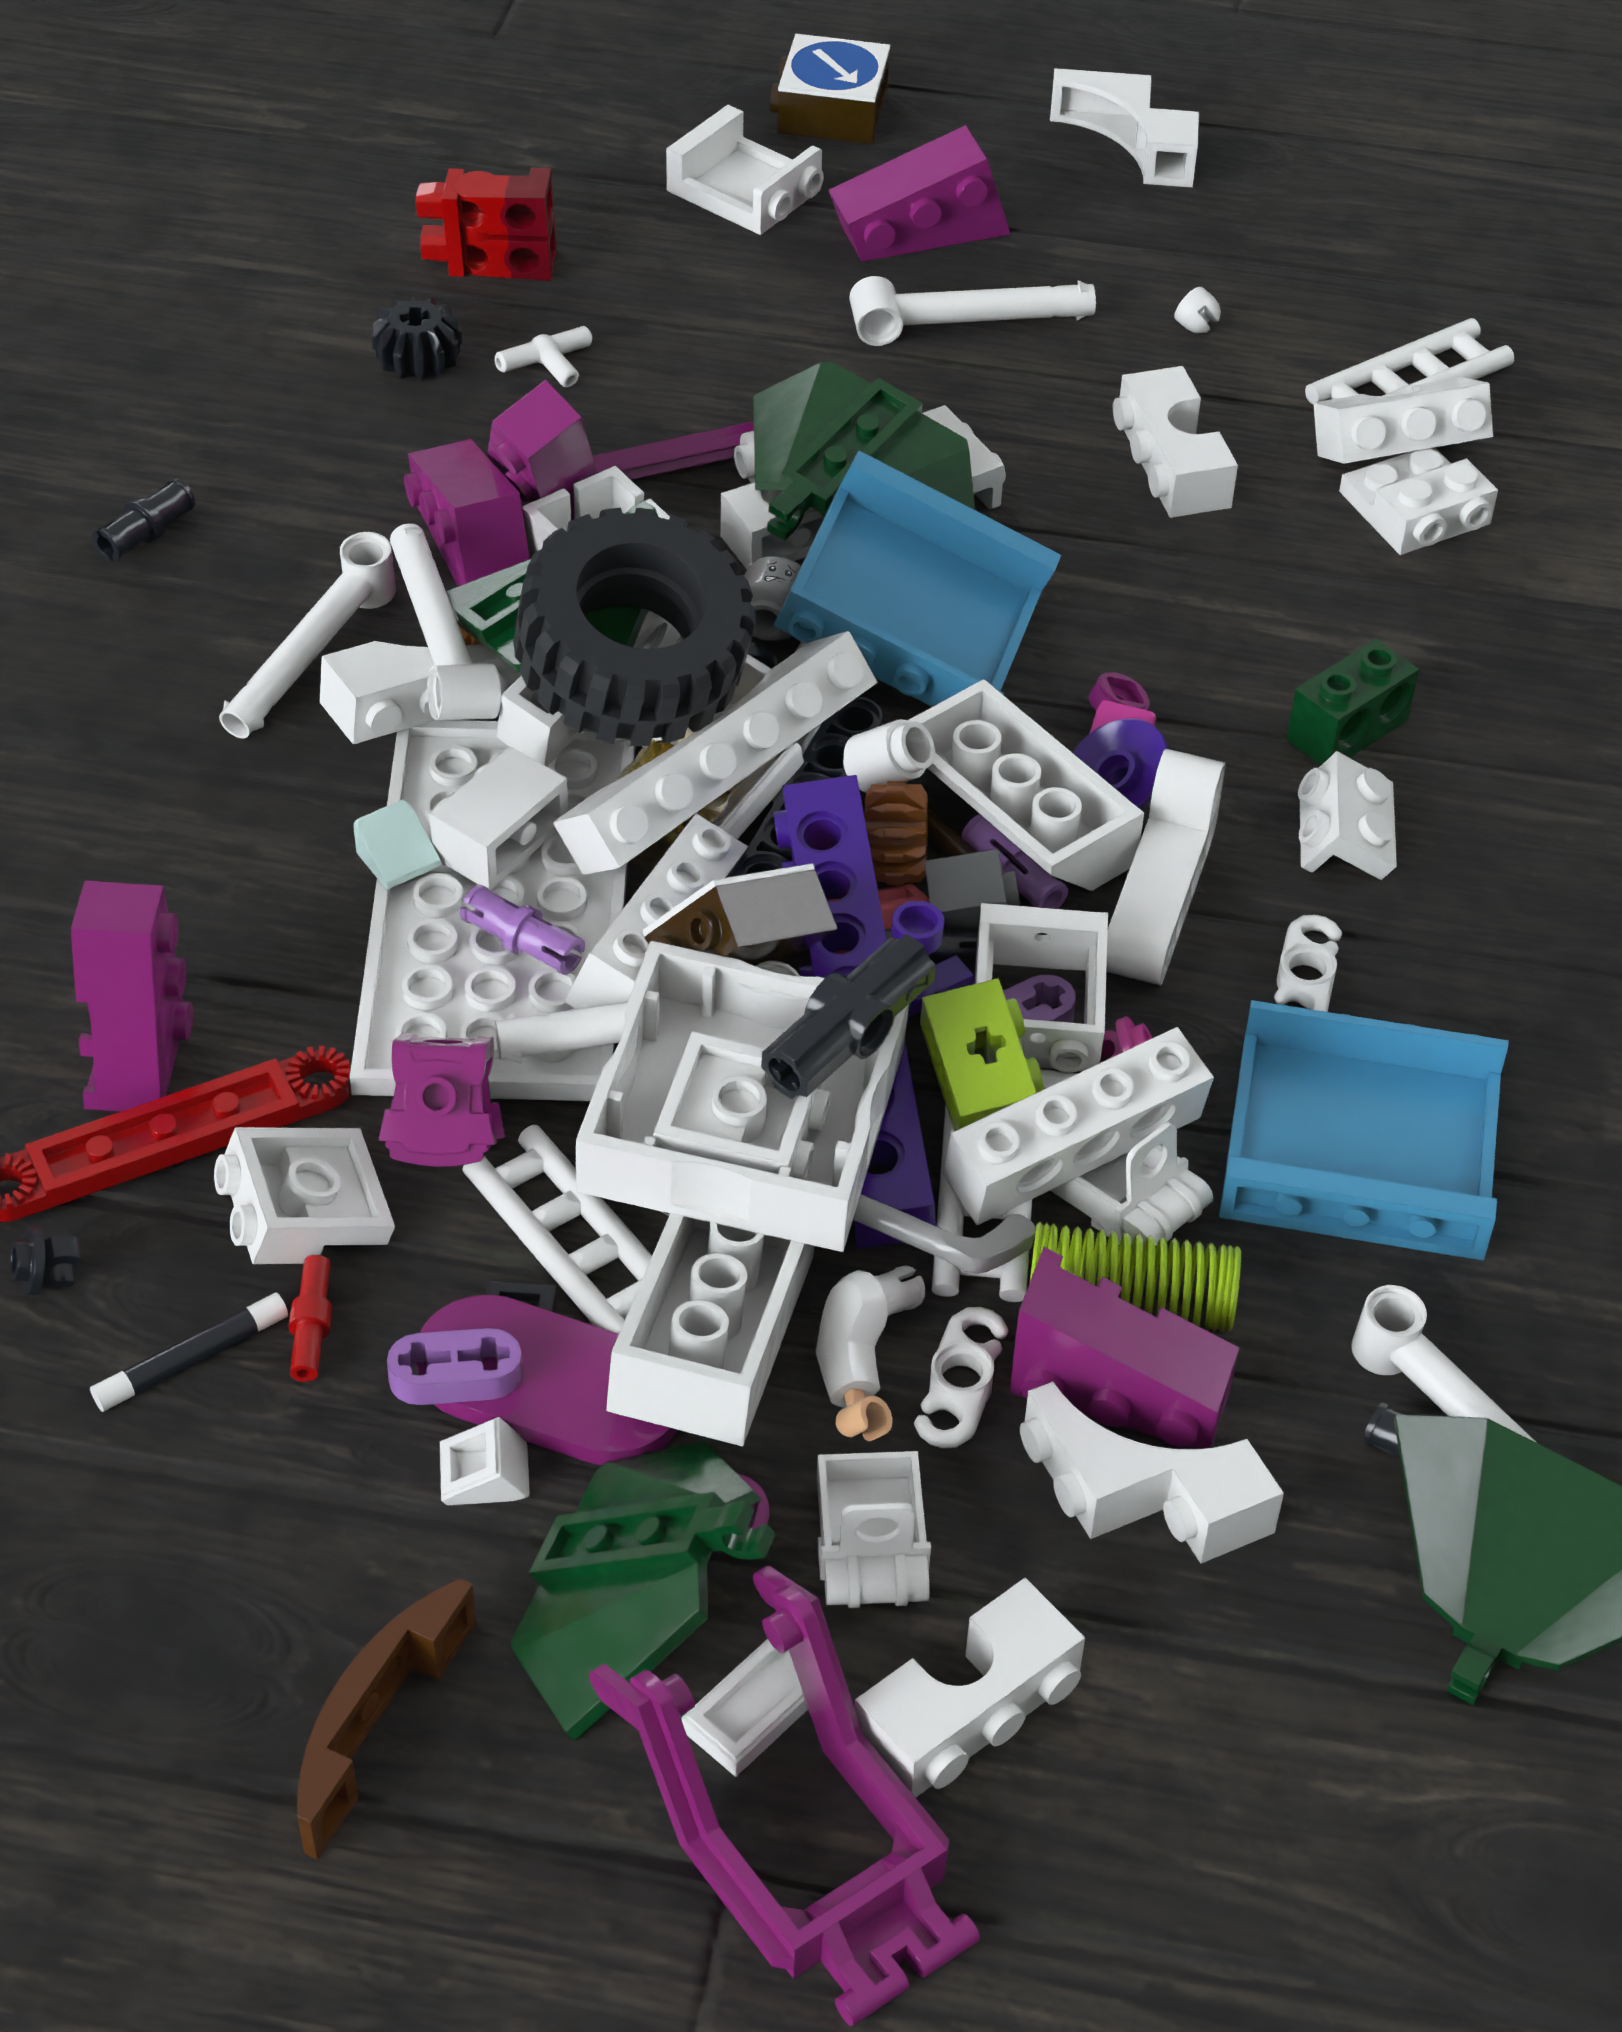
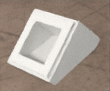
[440,1417,530,1505]

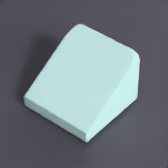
[353,799,441,890]

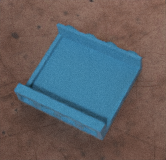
[773,450,1061,707]
[1219,1000,1509,1261]

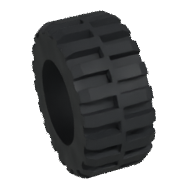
[513,507,755,746]

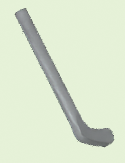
[853,1194,1036,1274]

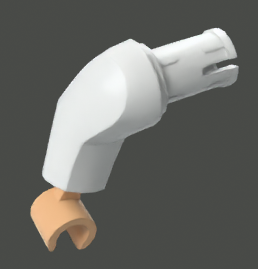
[816,1265,925,1442]

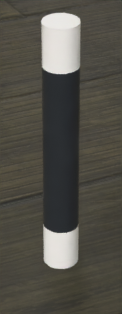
[90,1292,288,1412]

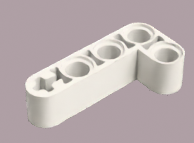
[1106,749,1225,986]

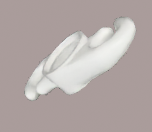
[1274,915,1342,1012]
[914,1307,1009,1448]

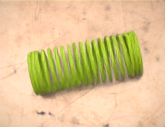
[1030,1222,1241,1333]

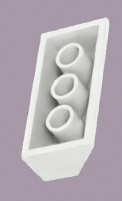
[907,679,1144,891]

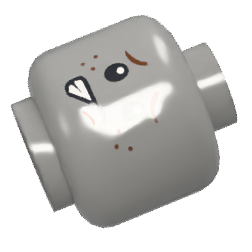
[744,556,801,641]

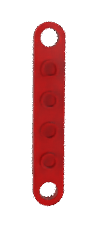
[0,1045,351,1222]

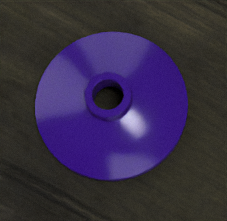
[1072,718,1169,810]

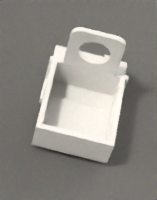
[1050,1122,1213,1249]
[817,1451,931,1608]

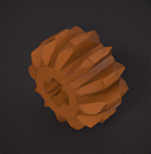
[864,781,928,885]

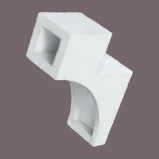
[1050,68,1199,187]
[1020,1382,1284,1563]

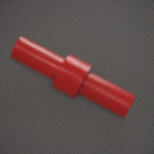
[289,1255,333,1382]

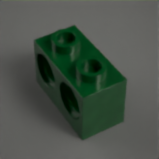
[1286,639,1419,766]

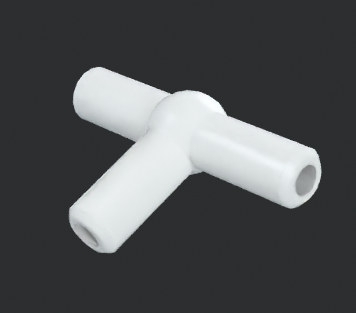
[495,326,592,387]

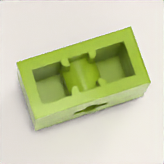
[920,978,1044,1132]

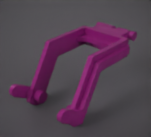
[589,1566,980,2026]

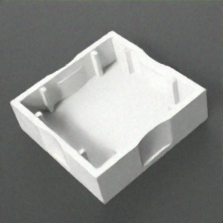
[576,941,909,1252]

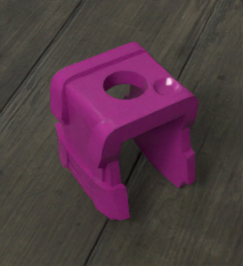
[378,1033,505,1167]

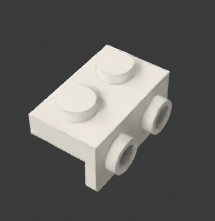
[1298,751,1397,880]

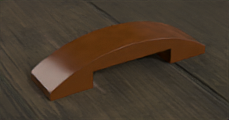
[297,1578,476,1860]

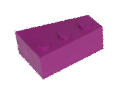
[828,125,1010,262]
[487,380,597,521]
[404,439,530,586]
[71,881,193,1112]
[1009,1247,1239,1449]

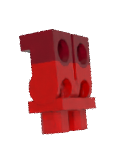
[415,168,557,281]

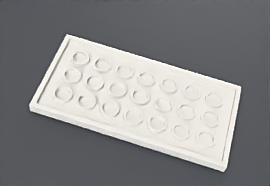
[350,720,636,1101]

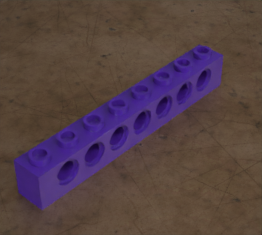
[773,775,936,1249]

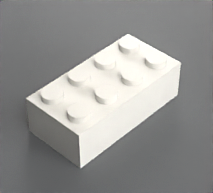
[606,1213,815,1446]

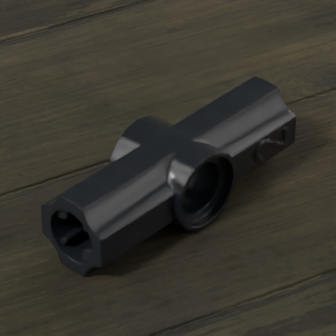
[761,934,936,1099]

